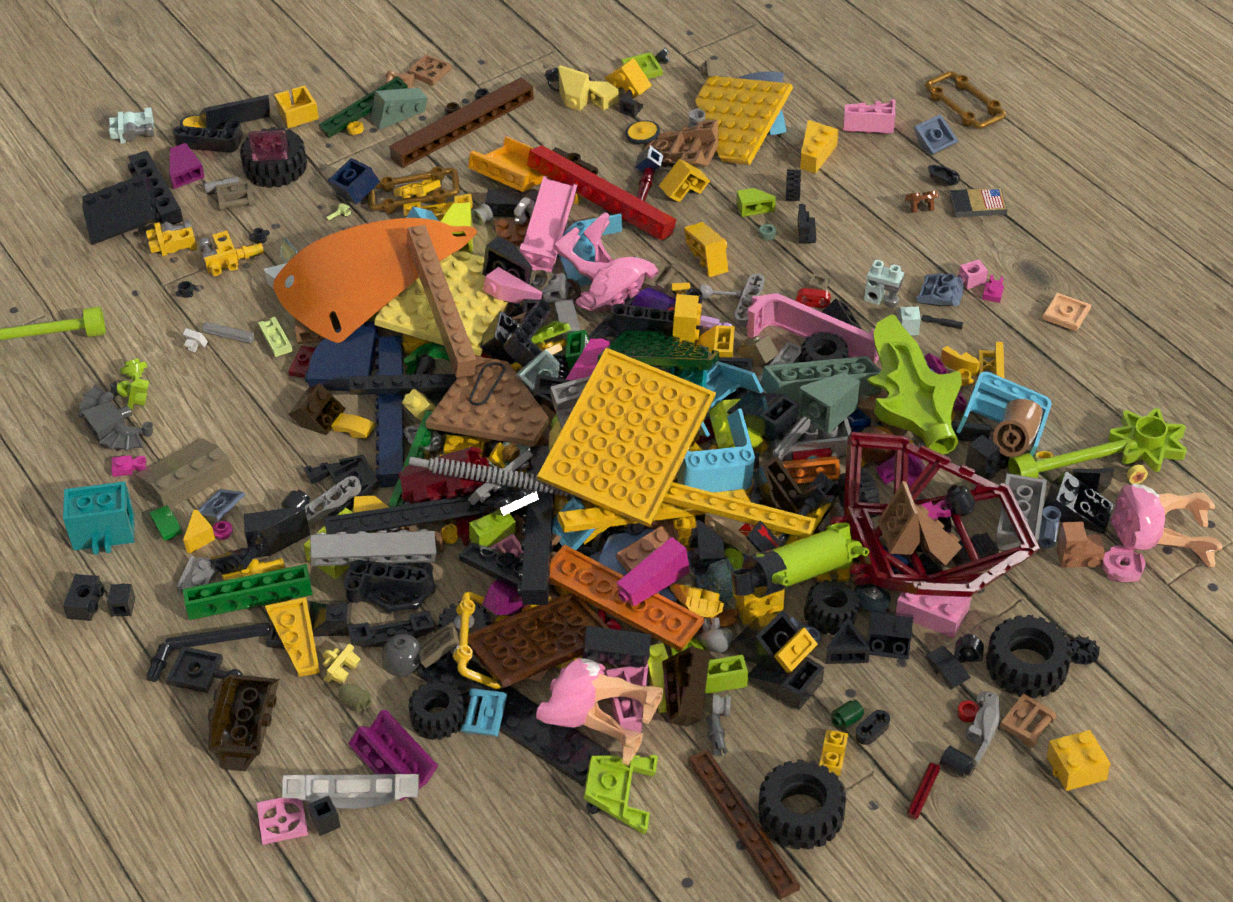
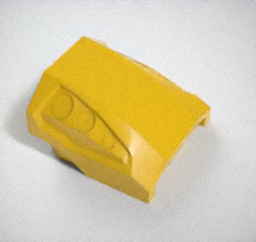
[670,583,724,618]

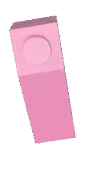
[483,267,543,304]

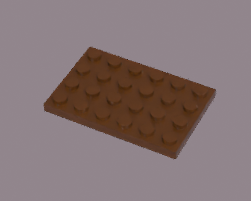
[468,593,610,688]

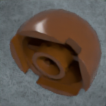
[861,426,896,465]

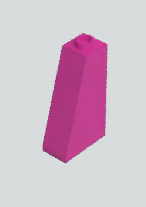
[566,338,610,381]
[617,537,690,606]

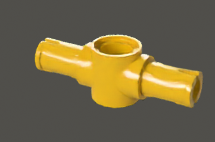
[222,558,285,581]

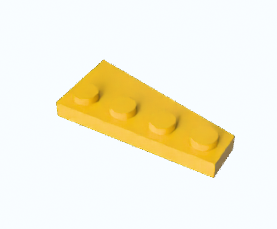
[265,597,320,677]

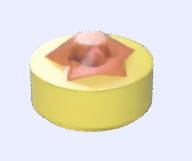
[1126,465,1148,484]

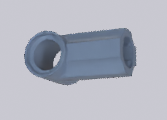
[1038,506,1061,549]

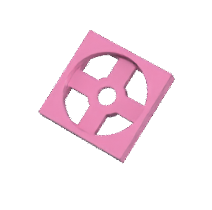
[257,798,308,845]

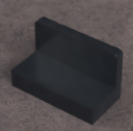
[822,298,861,329]

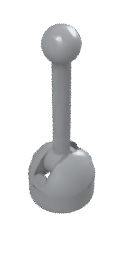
[699,284,743,299]

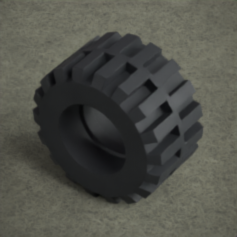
[800,332,848,362]
[837,468,880,518]
[803,580,860,635]
[408,680,465,740]

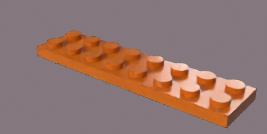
[550,544,704,652]

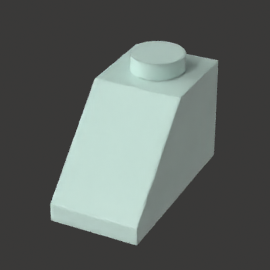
[896,307,921,335]

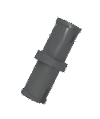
[706,713,727,756]

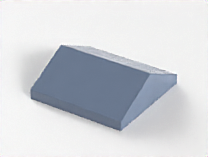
[914,114,958,155]
[197,489,245,526]

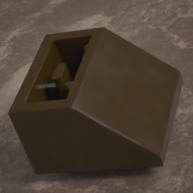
[288,383,346,435]

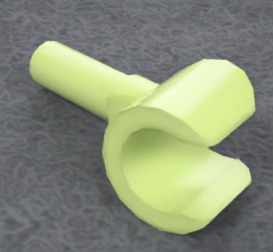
[327,203,351,221]

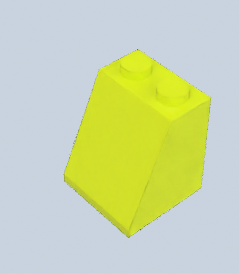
[441,202,473,254]

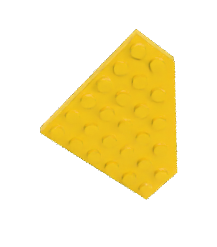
[695,76,793,165]

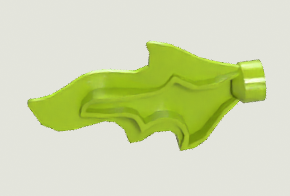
[867,314,962,455]

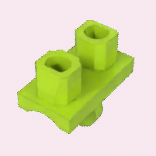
[116,372,149,409]

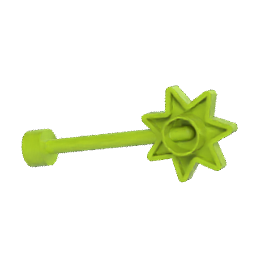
[0,306,106,340]
[1008,408,1187,479]

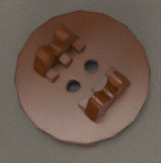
[904,191,939,213]

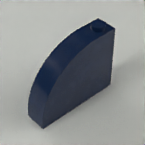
[305,321,378,391]

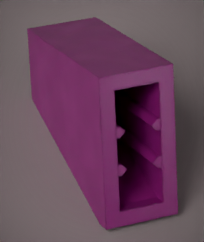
[169,143,205,189]
[482,579,525,615]

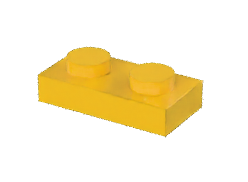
[774,628,817,673]

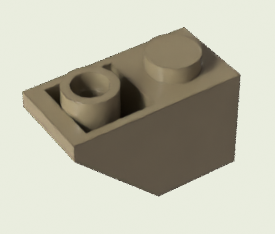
[700,60,725,80]
[736,335,779,366]

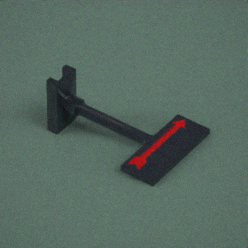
[746,483,835,553]

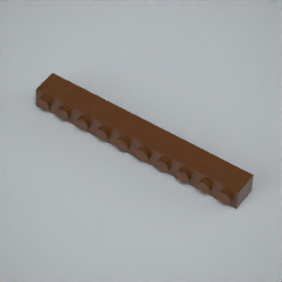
[389,77,534,168]

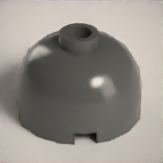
[382,634,423,677]

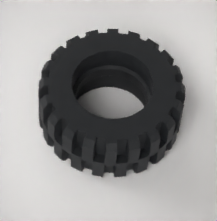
[240,127,307,188]
[986,615,1072,698]
[758,760,846,850]

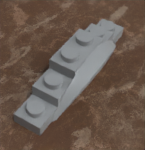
[282,774,419,809]

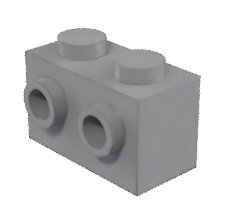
[531,273,569,303]

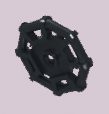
[364,562,436,614]

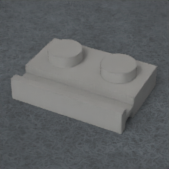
[177,556,217,592]

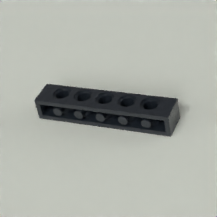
[127,150,183,225]

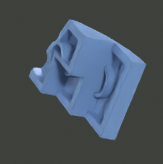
[598,529,654,576]

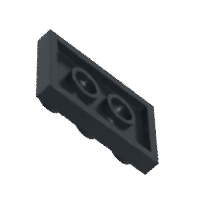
[479,488,539,516]

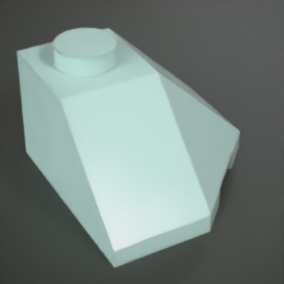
[515,349,559,394]

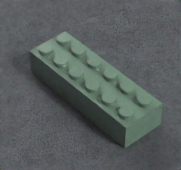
[761,356,881,402]

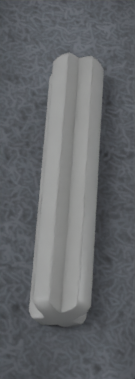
[203,322,254,343]
[772,416,811,459]

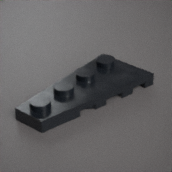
[459,543,551,590]

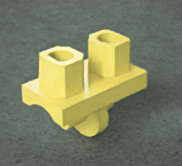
[323,643,361,685]

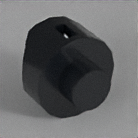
[954,634,984,663]

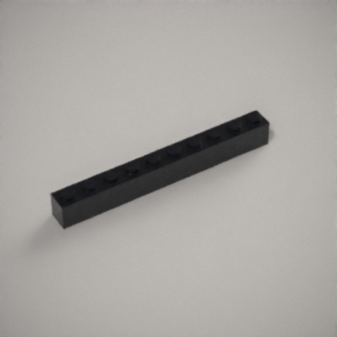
[518,446,555,605]

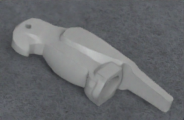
[966,691,1000,765]

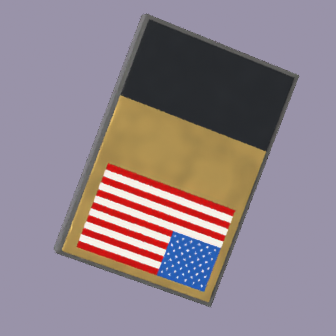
[949,187,1007,217]

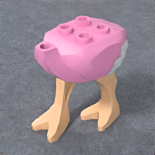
[1111,483,1222,568]
[536,658,663,765]

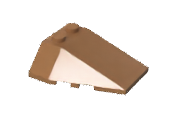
[645,119,718,168]

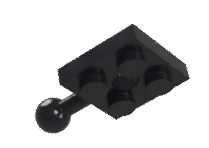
[166,646,243,693]

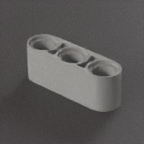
[554,299,580,342]

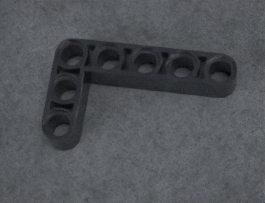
[609,288,703,335]
[503,299,551,368]

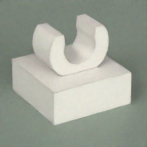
[183,328,208,353]

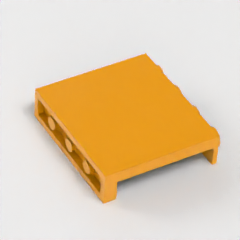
[468,136,550,192]

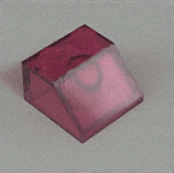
[248,130,288,161]

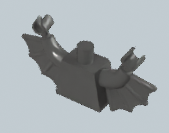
[78,381,153,451]

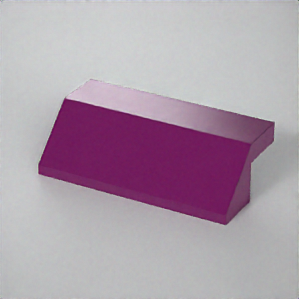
[348,710,438,801]

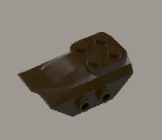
[208,674,280,771]

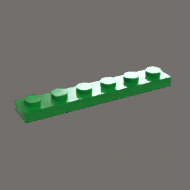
[388,410,435,507]

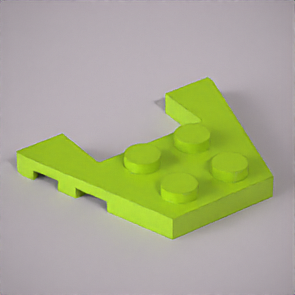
[583,755,658,834]

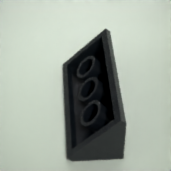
[199,95,270,129]

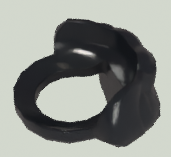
[544,68,559,92]

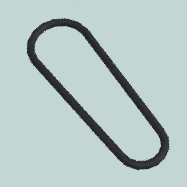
[469,362,506,406]

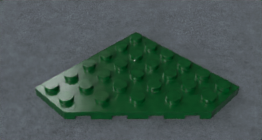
[598,330,719,370]

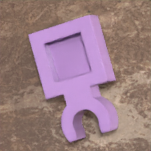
[699,315,732,334]

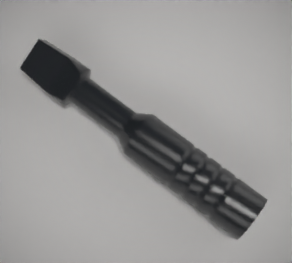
[921,315,964,329]

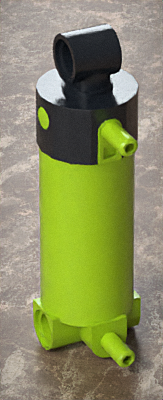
[731,523,869,598]

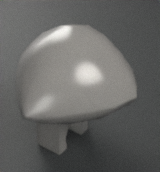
[698,617,734,653]

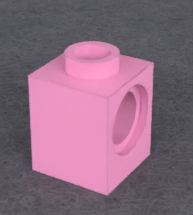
[958,260,988,289]

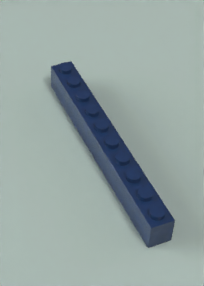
[375,336,404,488]

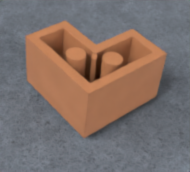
[1057,522,1105,568]

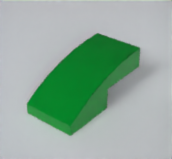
[149,505,183,541]

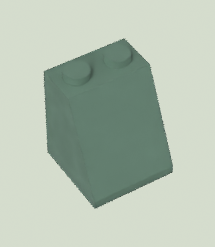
[798,372,860,434]

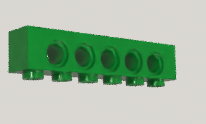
[183,564,313,620]

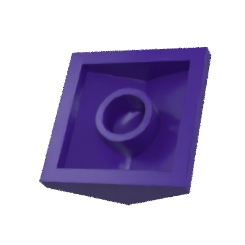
[632,287,676,310]

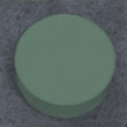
[758,224,776,240]

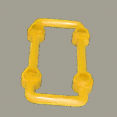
[453,592,509,689]

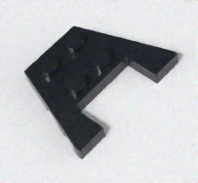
[304,455,380,516]

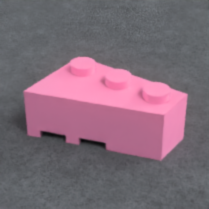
[896,592,972,639]
[606,663,648,733]

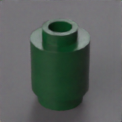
[831,700,865,730]

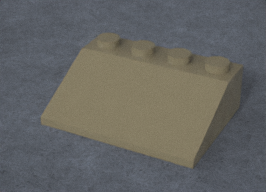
[135,438,233,508]

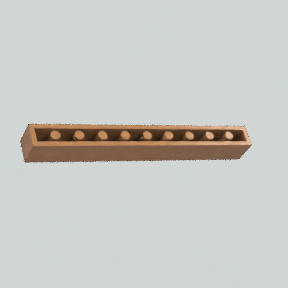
[406,225,477,377]

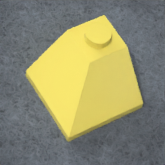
[558,65,589,111]

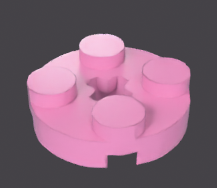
[1102,545,1145,582]

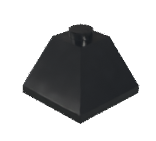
[309,600,352,637]

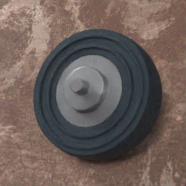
[854,583,891,611]

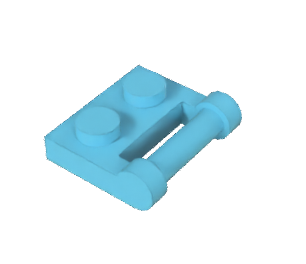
[461,689,507,737]

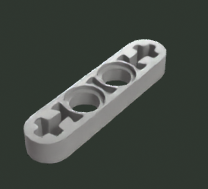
[734,273,765,327]
[305,476,362,527]

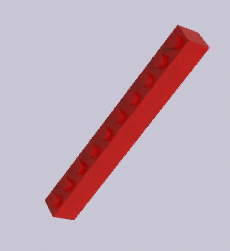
[527,145,677,240]

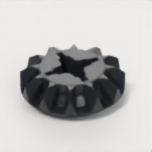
[1069,634,1100,665]

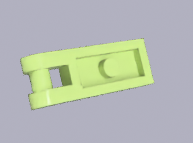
[257,316,293,357]

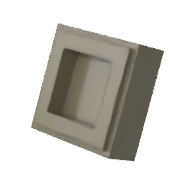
[806,273,830,290]

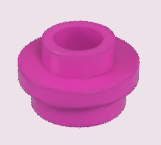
[212,521,233,540]

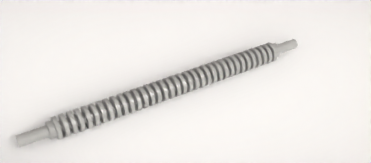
[408,457,582,499]

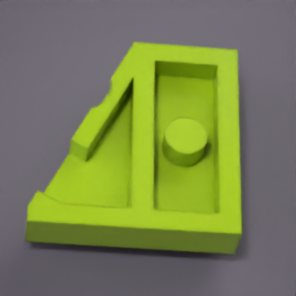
[531,321,571,345]

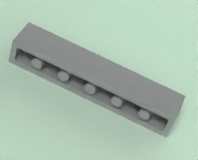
[310,529,436,566]

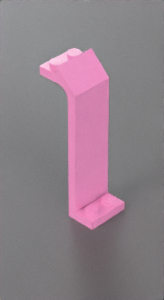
[519,176,577,272]
[746,293,879,364]

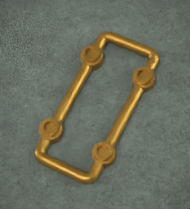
[925,71,1006,129]
[368,166,460,214]

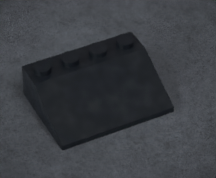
[82,174,156,245]

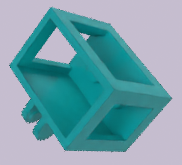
[63,481,135,555]

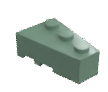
[370,88,428,130]

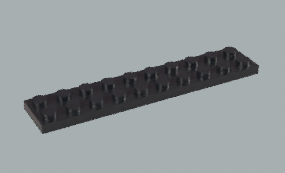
[417,651,610,786]

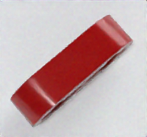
[796,288,831,308]

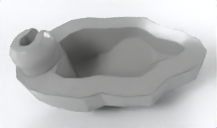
[403,425,443,452]

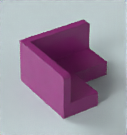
[875,453,926,486]

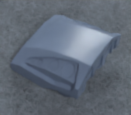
[916,273,963,306]

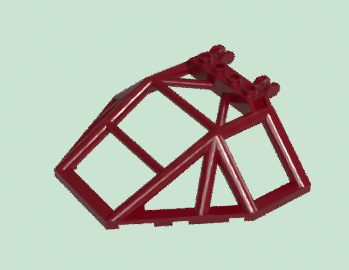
[830,432,1040,597]

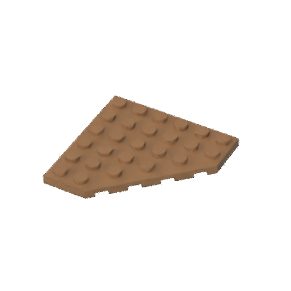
[426,356,549,447]

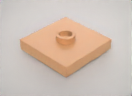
[1042,293,1091,332]

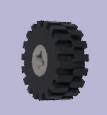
[438,601,491,637]

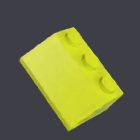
[708,399,764,449]

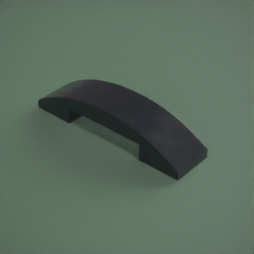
[347,611,434,647]

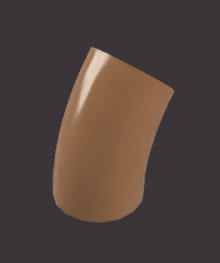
[993,399,1043,457]

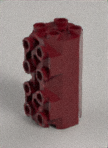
[399,447,489,504]

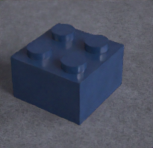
[328,158,380,205]

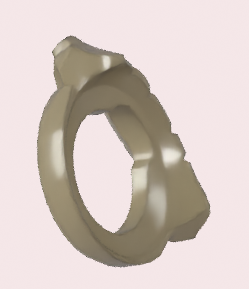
[530,270,553,291]

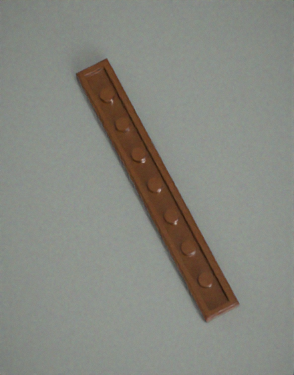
[688,749,800,900]

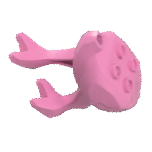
[553,212,659,313]

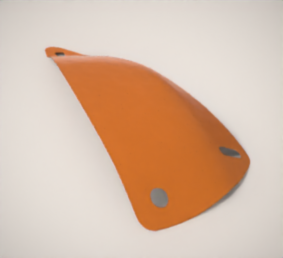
[273,218,477,343]

